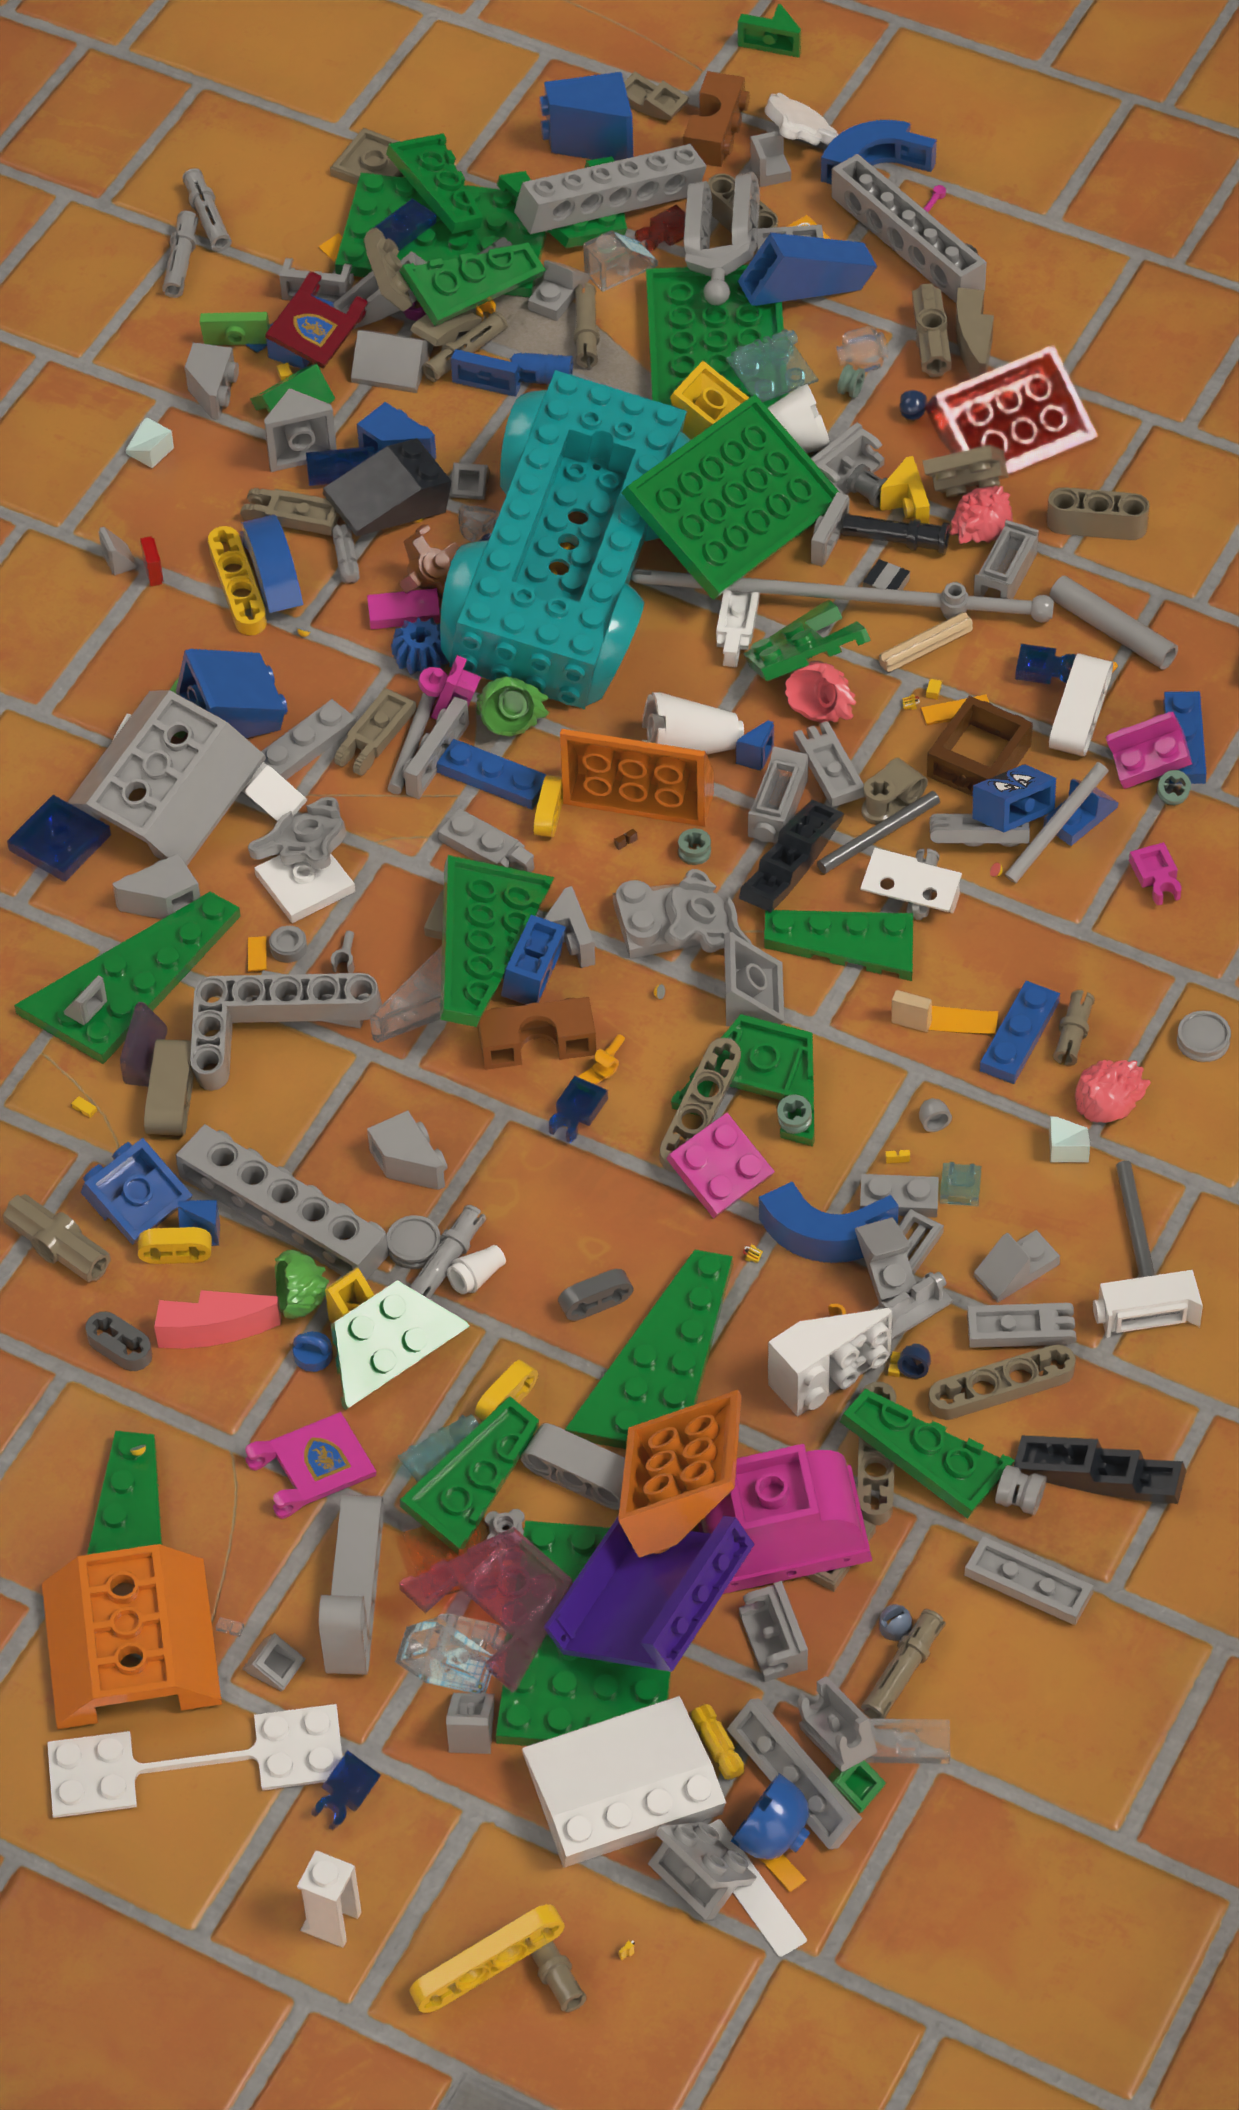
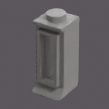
[974,520,1039,599]
[748,746,808,843]

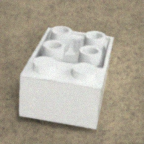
[768,1308,892,1417]

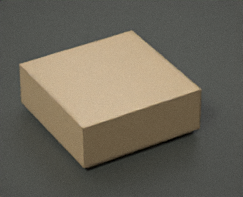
[892,990,932,1032]

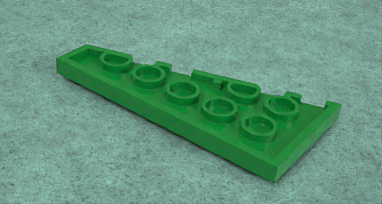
[14,891,241,1064]
[565,1249,733,1449]

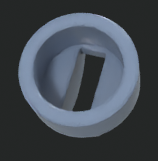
[879,1604,912,1641]

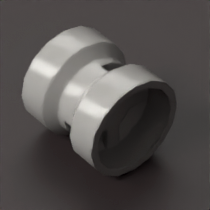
[995,1465,1047,1515]

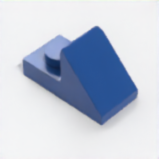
[1043,778,1119,846]

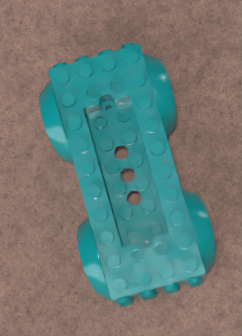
[440,370,691,709]

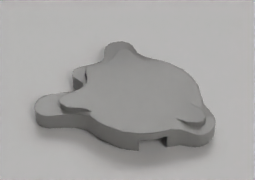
[248,797,346,869]
[664,869,752,953]

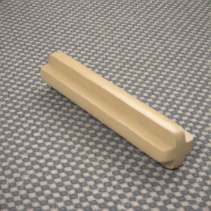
[879,612,973,672]

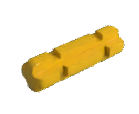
[691,1704,744,1780]

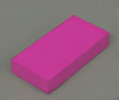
[367,588,440,629]

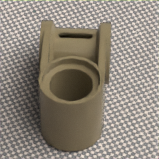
[861,758,928,824]

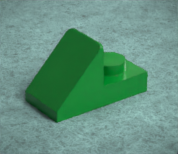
[738,4,801,58]

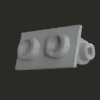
[870,1272,953,1341]

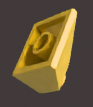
[670,361,749,440]

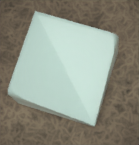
[126,417,174,468]
[1049,1116,1090,1162]

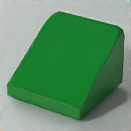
[828,1760,886,1814]

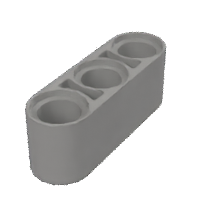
[520,1423,625,1510]

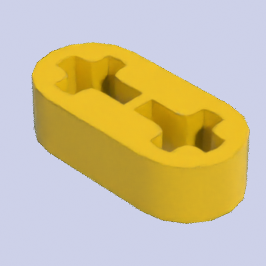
[534,775,563,837]
[138,1227,212,1264]
[475,1360,538,1421]

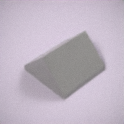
[351,330,434,393]
[264,388,338,472]
[724,931,785,1026]

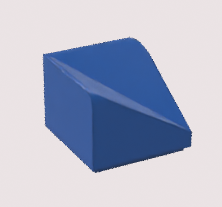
[736,720,774,771]
[178,1200,220,1246]

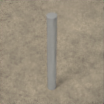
[388,692,436,794]
[1005,762,1109,883]

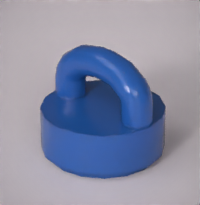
[293,1331,333,1372]

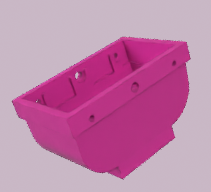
[698,1444,872,1594]

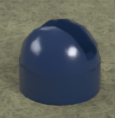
[899,390,927,421]
[897,1344,931,1379]

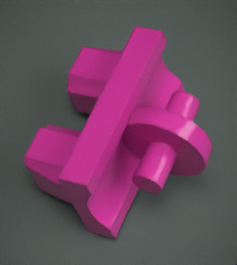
[418,655,481,720]

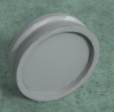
[1177,1011,1231,1062]
[387,1215,441,1269]

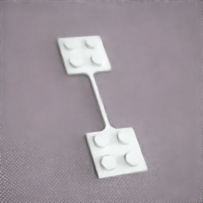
[47,1704,345,1818]

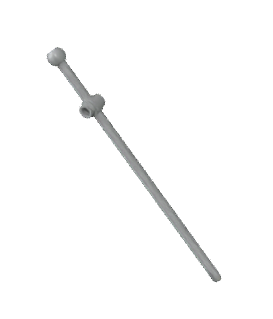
[632,569,1054,623]

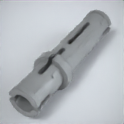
[182,168,231,251]
[162,211,198,298]
[410,1205,486,1299]

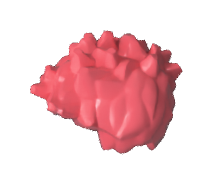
[949,485,1013,544]
[785,661,856,723]
[1075,1060,1151,1123]

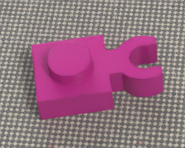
[1129,842,1181,906]

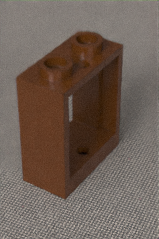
[927,696,1033,796]

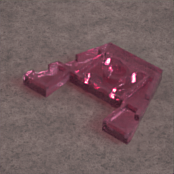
[399,1527,572,1693]

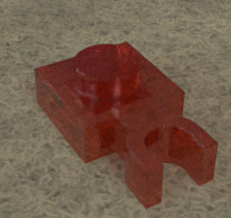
[635,204,686,252]

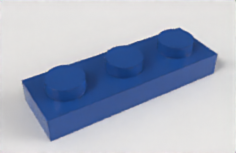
[1163,691,1207,784]
[436,739,546,810]
[980,981,1060,1084]

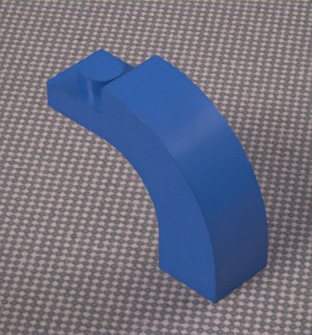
[821,120,937,184]
[239,514,304,613]
[759,1181,899,1263]

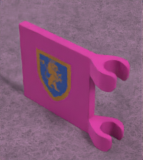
[245,1412,376,1519]

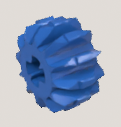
[391,616,448,676]

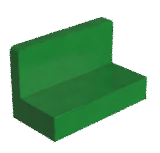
[250,364,335,413]

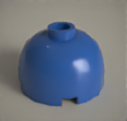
[730,1773,810,1860]

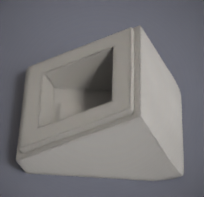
[450,463,490,500]
[98,527,137,575]
[64,975,107,1025]
[243,1633,305,1691]

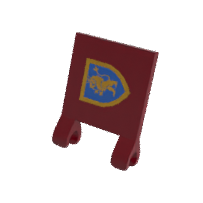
[265,271,368,369]

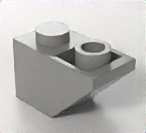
[185,343,239,420]
[112,854,200,919]
[367,1110,448,1190]

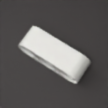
[1049,653,1113,757]

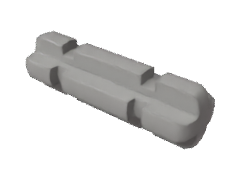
[332,524,360,584]

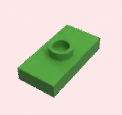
[200,312,270,345]

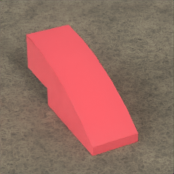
[154,1290,281,1349]

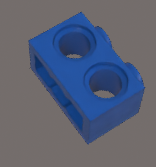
[501,914,566,1005]

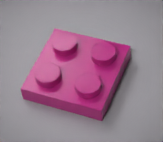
[666,1113,775,1219]

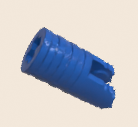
[510,353,573,384]

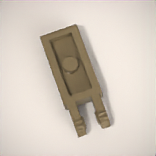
[364,228,413,311]
[240,488,340,536]
[334,688,417,776]

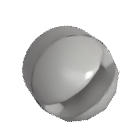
[919,1098,952,1132]

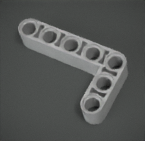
[190,973,382,1091]
[319,1495,384,1675]

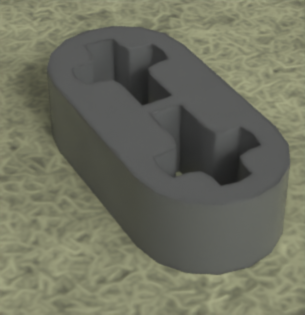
[558,1269,634,1321]
[85,1312,152,1371]

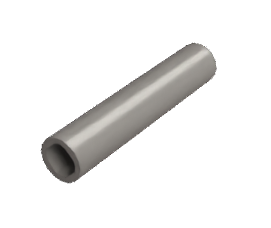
[1050,576,1178,670]

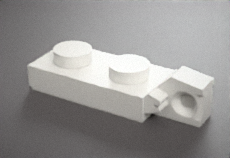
[716,590,761,667]

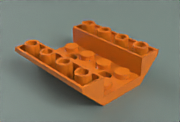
[42,1544,222,1729]

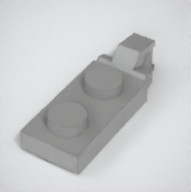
[438,808,535,872]

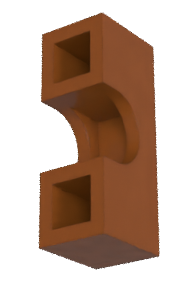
[683,71,750,167]
[478,997,596,1070]

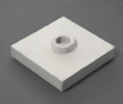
[254,854,356,923]

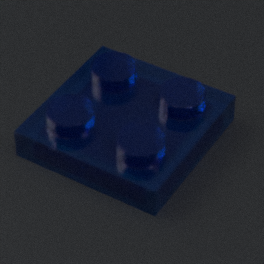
[7,795,111,882]

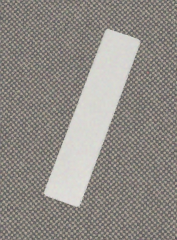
[709,1819,807,1957]

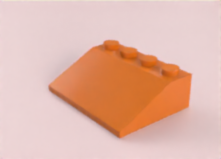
[560,728,714,827]
[618,1390,742,1558]

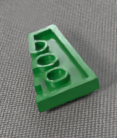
[386,133,483,234]
[399,243,546,327]
[87,1430,163,1555]

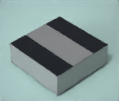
[863,559,910,590]

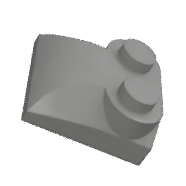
[612,880,700,959]

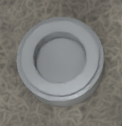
[269,926,307,963]

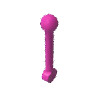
[923,185,946,212]

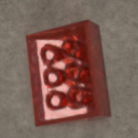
[924,345,1098,488]

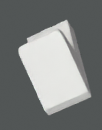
[242,762,307,822]

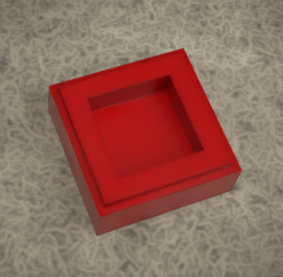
[140,536,164,587]

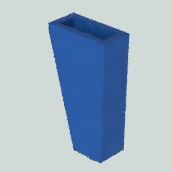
[738,233,877,305]

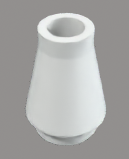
[447,1245,506,1294]

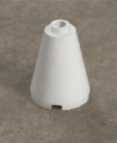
[768,384,830,453]
[642,692,744,754]

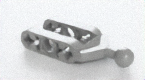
[684,172,760,306]

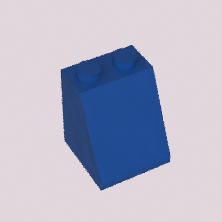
[539,72,634,161]
[176,649,287,738]

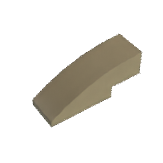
[955,288,994,388]

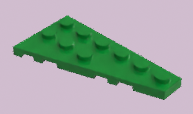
[440,855,555,1027]

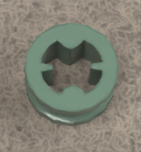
[837,364,865,398]
[1157,770,1191,805]
[678,828,711,865]
[777,1095,812,1134]

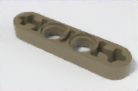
[659,1037,741,1173]
[928,1344,1076,1420]
[857,1382,896,1525]

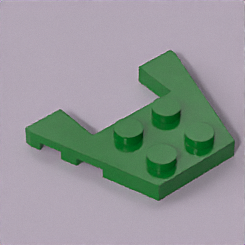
[497,156,627,248]
[743,600,871,681]
[671,1014,815,1146]

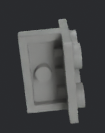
[648,1822,757,1920]

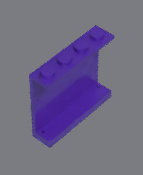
[543,1515,755,1672]

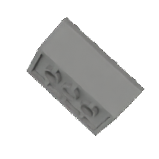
[67,690,266,866]

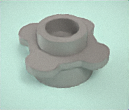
[485,1509,525,1549]

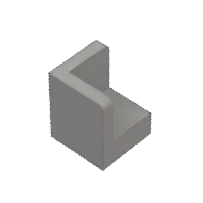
[750,130,791,187]

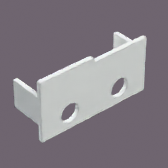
[860,848,962,914]

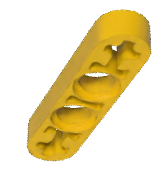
[208,526,267,636]
[409,1904,565,2013]

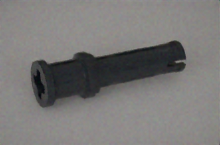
[842,513,950,555]

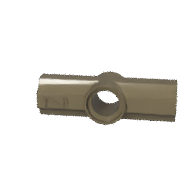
[912,284,952,377]
[3,1194,111,1282]

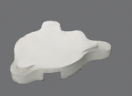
[765,93,839,145]

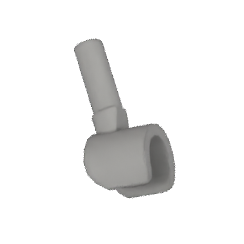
[331,930,355,973]

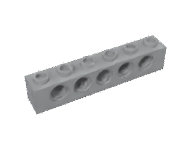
[514,144,707,234]
[832,154,987,303]
[176,1124,389,1280]

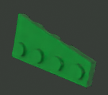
[764,910,913,981]
[839,1389,1015,1519]
[400,1396,539,1556]

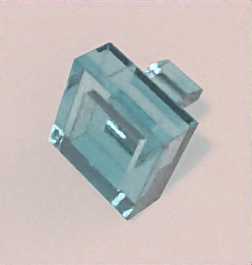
[940,1162,982,1206]

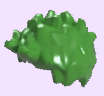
[476,677,550,737]
[275,1250,329,1319]

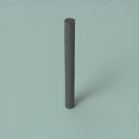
[817,791,940,874]
[1116,1161,1155,1278]

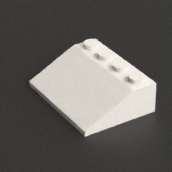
[522,1696,726,1868]

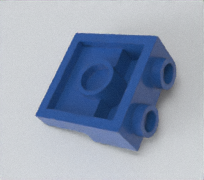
[81,1138,193,1245]

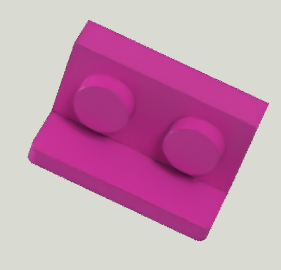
[1106,712,1192,789]

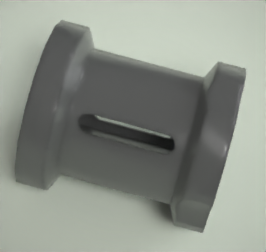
[847,464,888,508]

